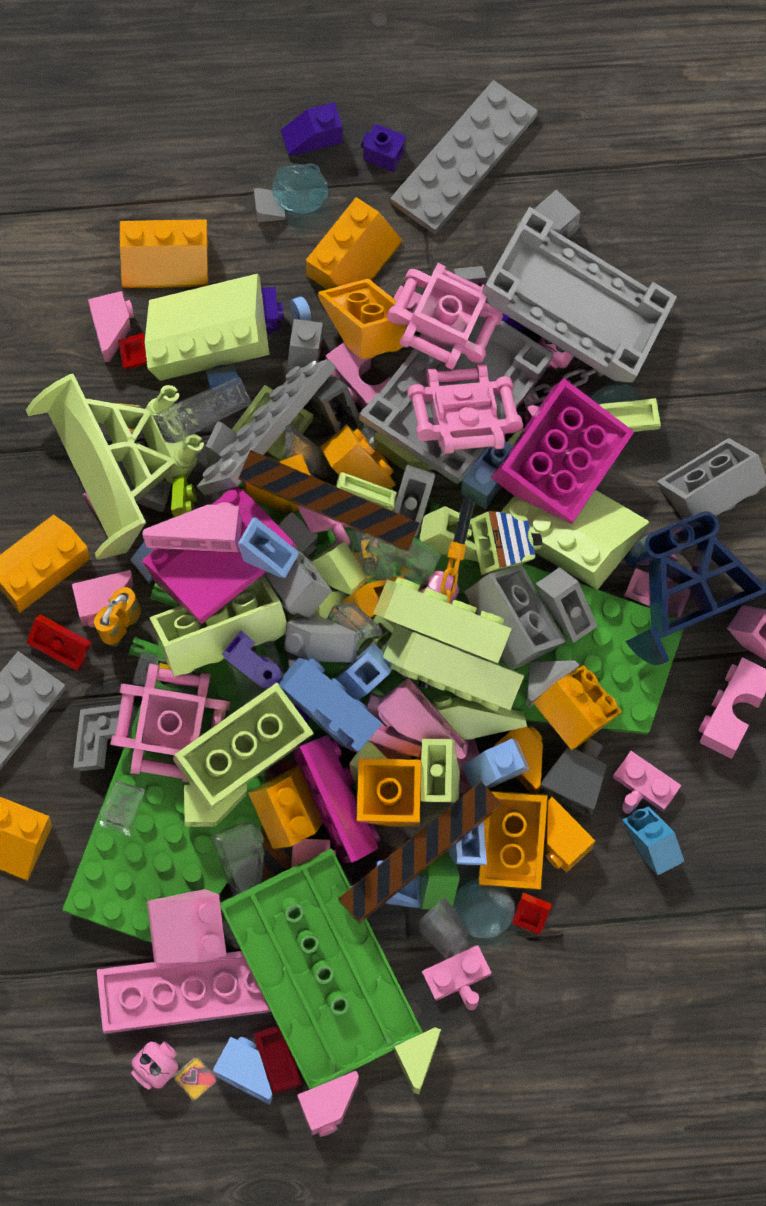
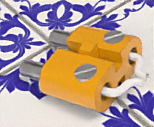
[94,587,141,646]

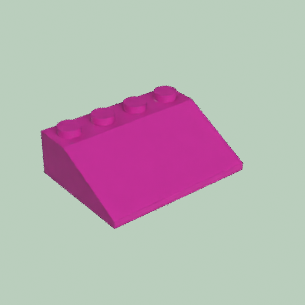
[490,378,634,524]
[142,487,297,624]
[292,735,380,864]

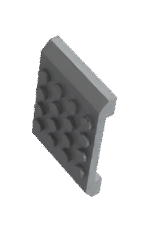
[482,206,677,383]
[359,316,554,484]

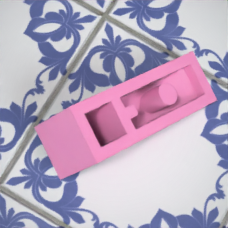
[143,502,242,553]
[378,677,468,759]

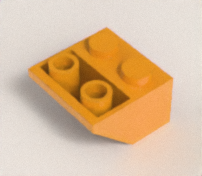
[320,424,396,488]
[533,665,622,750]

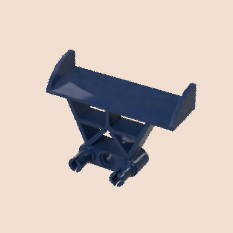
[624,511,766,665]

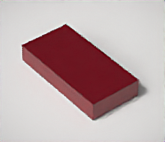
[253,1026,302,1095]

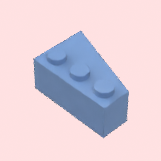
[278,658,383,752]

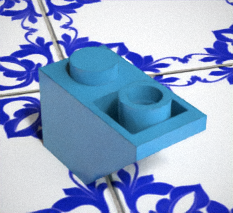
[622,806,685,875]

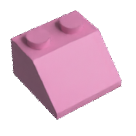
[147,889,227,963]

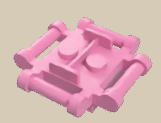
[387,263,503,370]
[407,364,523,454]
[110,663,231,783]

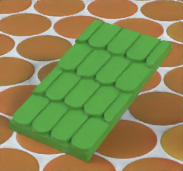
[220,848,423,1090]

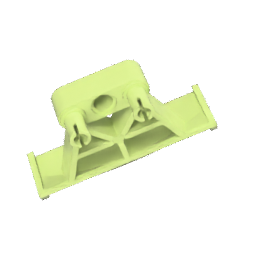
[26,374,204,560]

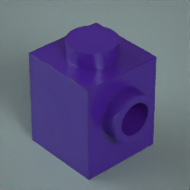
[360,123,406,172]
[261,287,284,334]

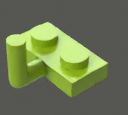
[171,474,197,518]

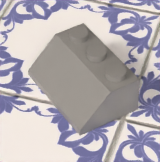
[657,438,766,519]
[464,564,566,670]

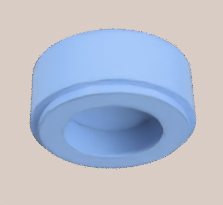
[290,296,312,321]

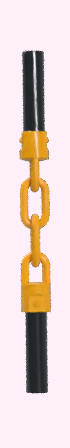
[418,497,475,689]

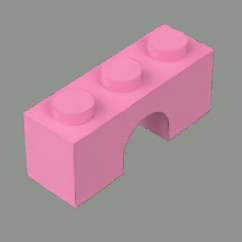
[325,342,390,412]
[698,657,766,759]

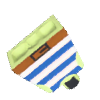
[471,511,542,575]

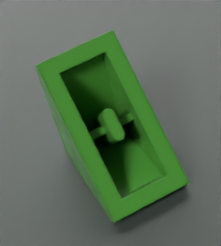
[421,851,460,910]

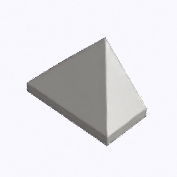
[525,660,579,708]

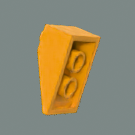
[318,279,410,359]
[479,791,547,889]

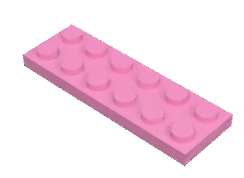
[97,951,271,1034]

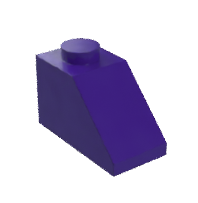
[281,102,343,156]

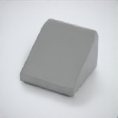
[254,188,286,223]

